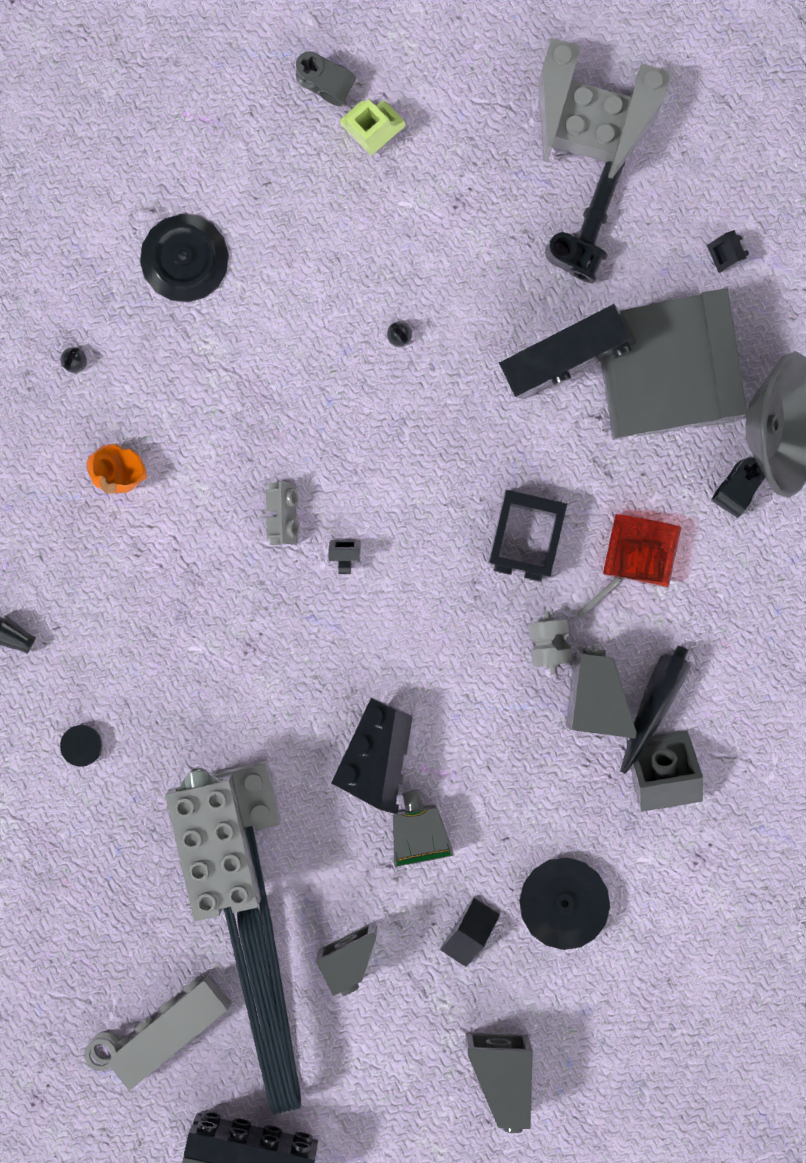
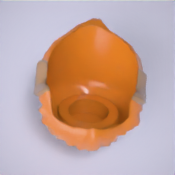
[86,443,147,494]

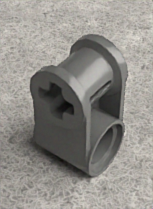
[296,51,357,106]

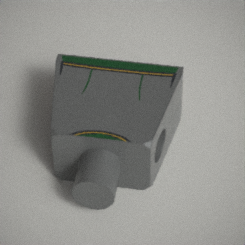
[393,790,454,867]

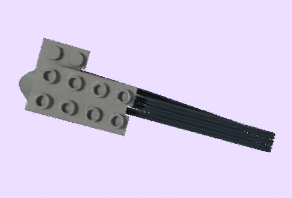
[165,761,301,1114]

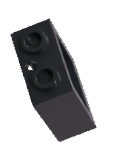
[488,489,567,582]

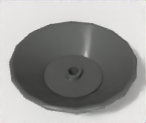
[745,351,806,498]

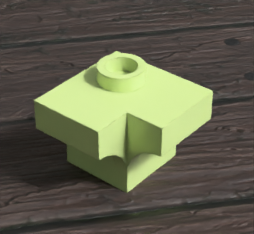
[340,99,406,156]

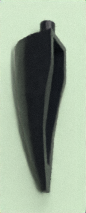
[620,645,691,774]

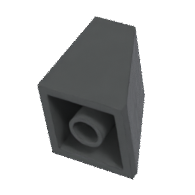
[566,648,636,739]
[466,1033,533,1133]

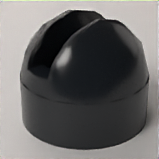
[387,321,412,348]
[60,347,87,373]

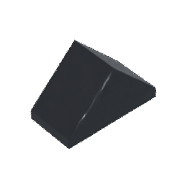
[440,897,500,967]

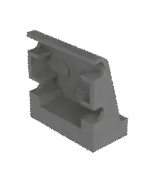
[601,288,747,440]

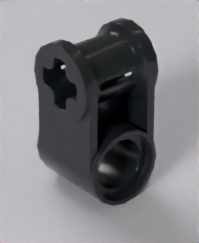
[545,232,608,284]
[711,458,765,518]

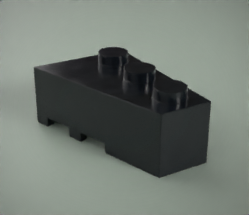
[331,698,413,814]

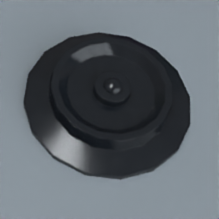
[140,214,229,303]
[519,857,610,950]

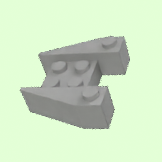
[539,38,671,179]

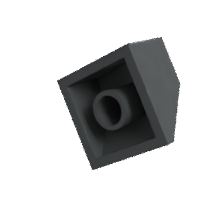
[627,730,703,812]
[316,921,377,996]

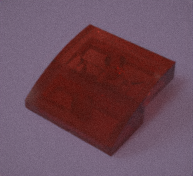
[603,514,682,588]

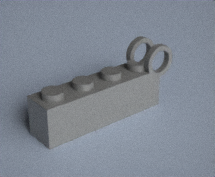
[85,974,231,1091]

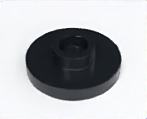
[60,725,103,767]

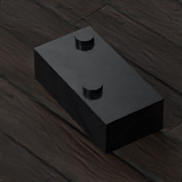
[499,304,636,399]

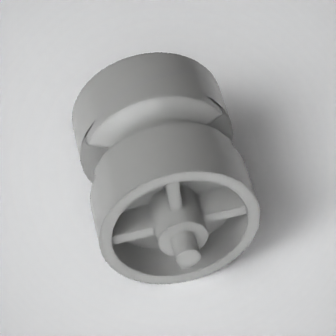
[528,611,573,674]

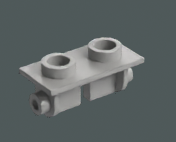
[266,481,299,545]

